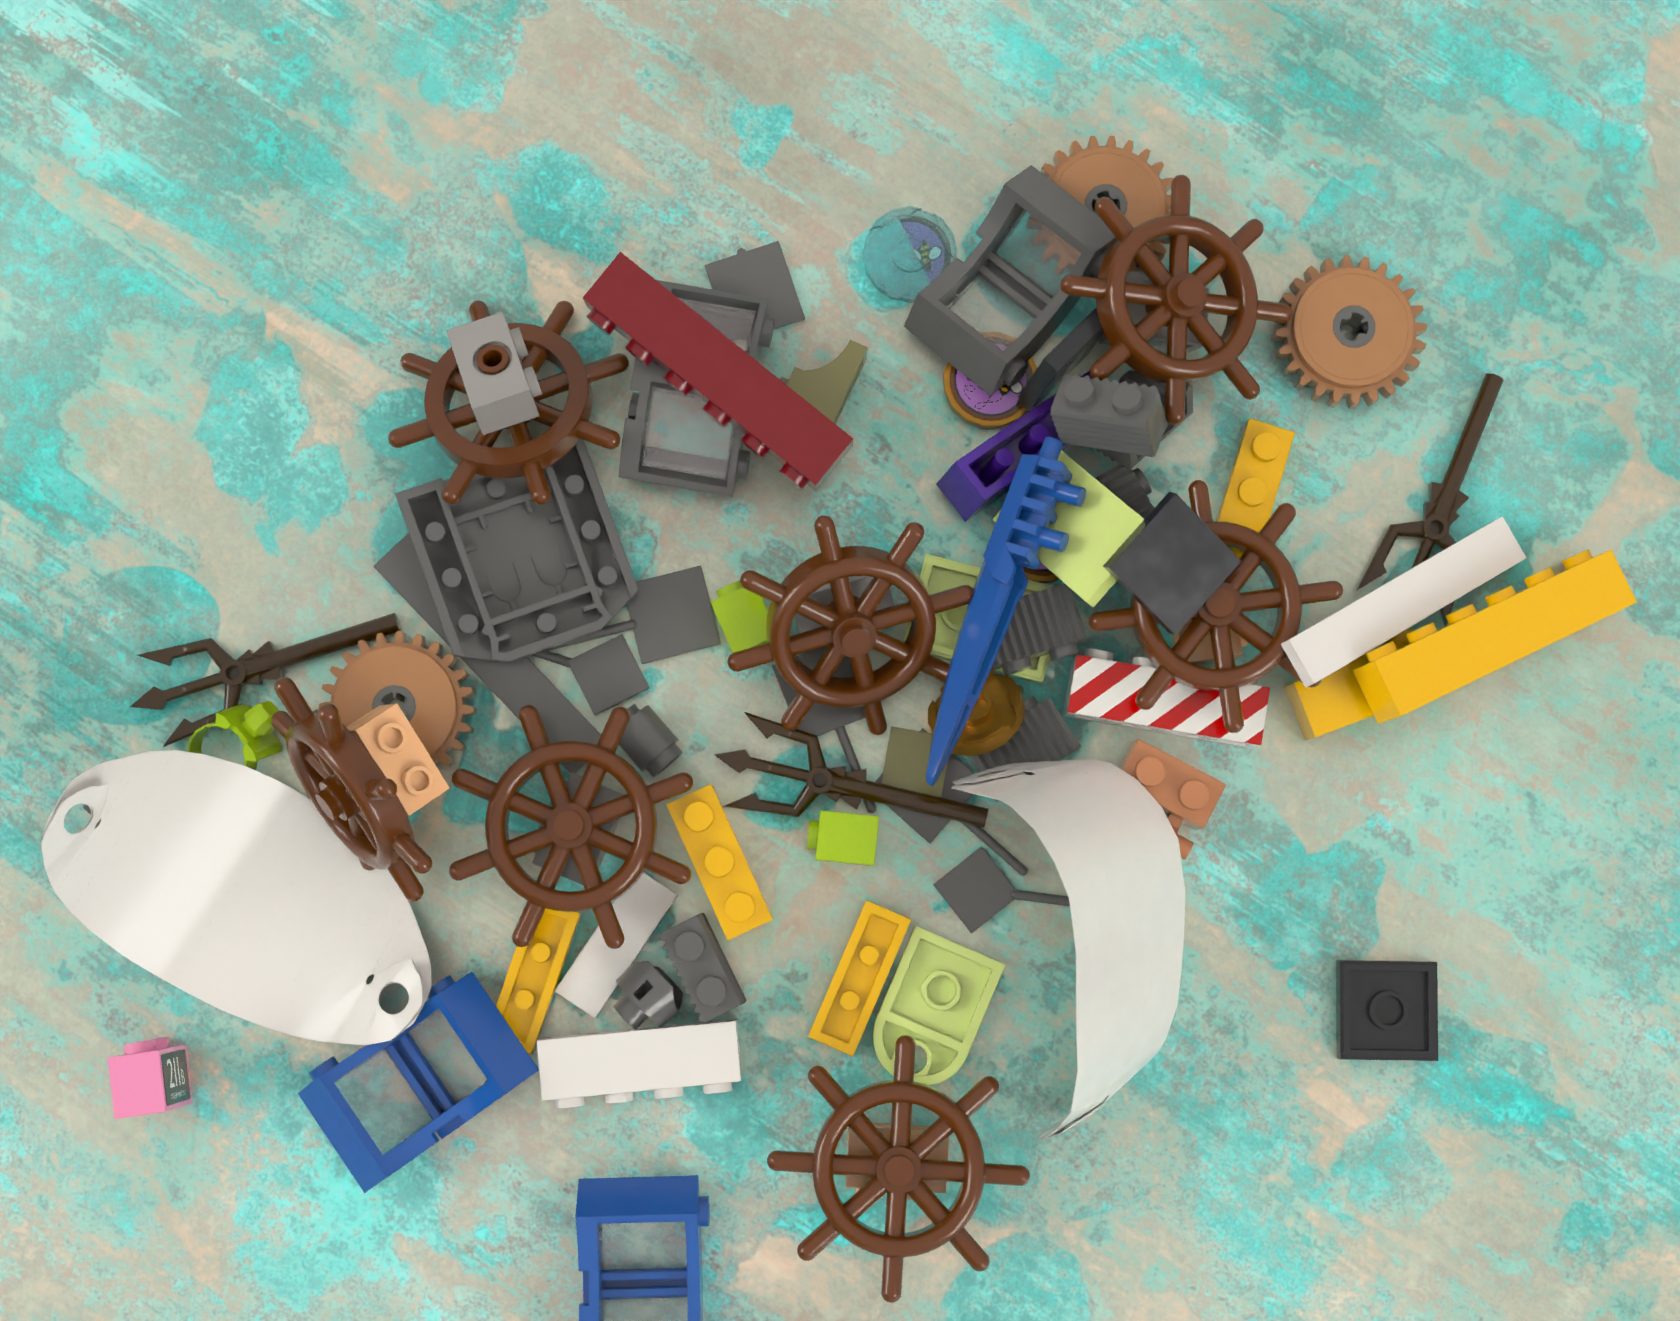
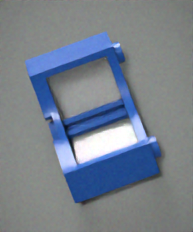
[298,972,539,1193]
[575,1175,710,1321]

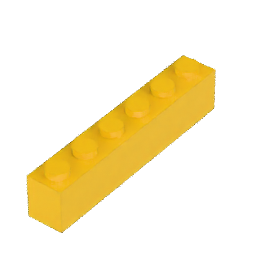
[1352,549,1637,724]

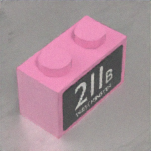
[108,1037,192,1119]

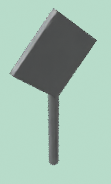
[531,634,650,716]
[933,846,1070,934]

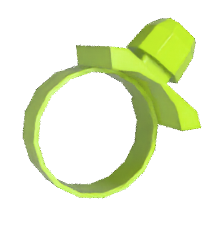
[187,701,282,770]

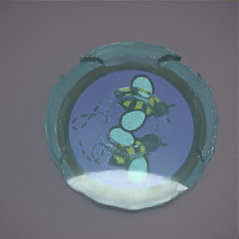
[863,206,958,303]

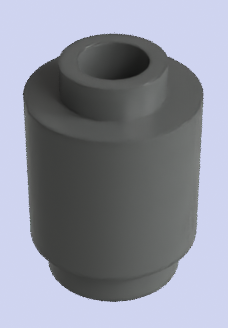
[619,704,683,778]

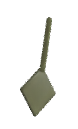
[881,685,1024,797]

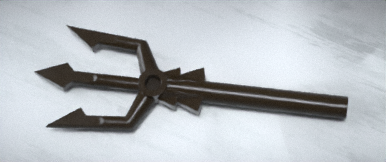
[1357,373,1504,626]
[130,613,401,747]
[714,712,989,827]

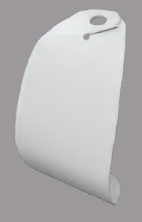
[952,759,1185,1140]

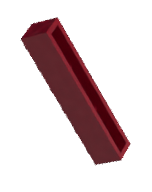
[583,252,853,491]

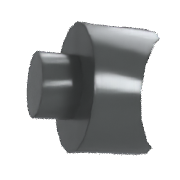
[613,961,683,1029]

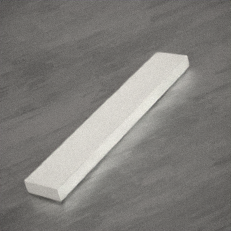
[1281,516,1527,688]

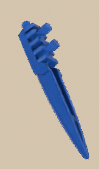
[926,437,1086,786]

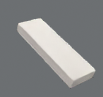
[555,872,678,1018]

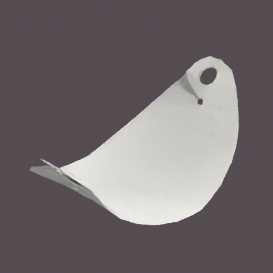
[41,750,432,1045]

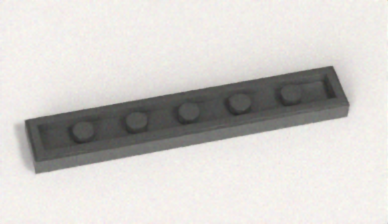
[373,533,601,774]

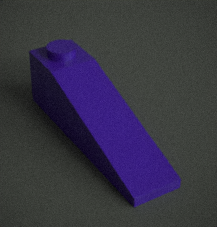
[936,370,1092,522]

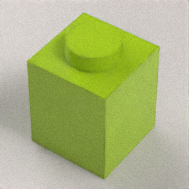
[710,581,768,653]
[807,810,879,866]

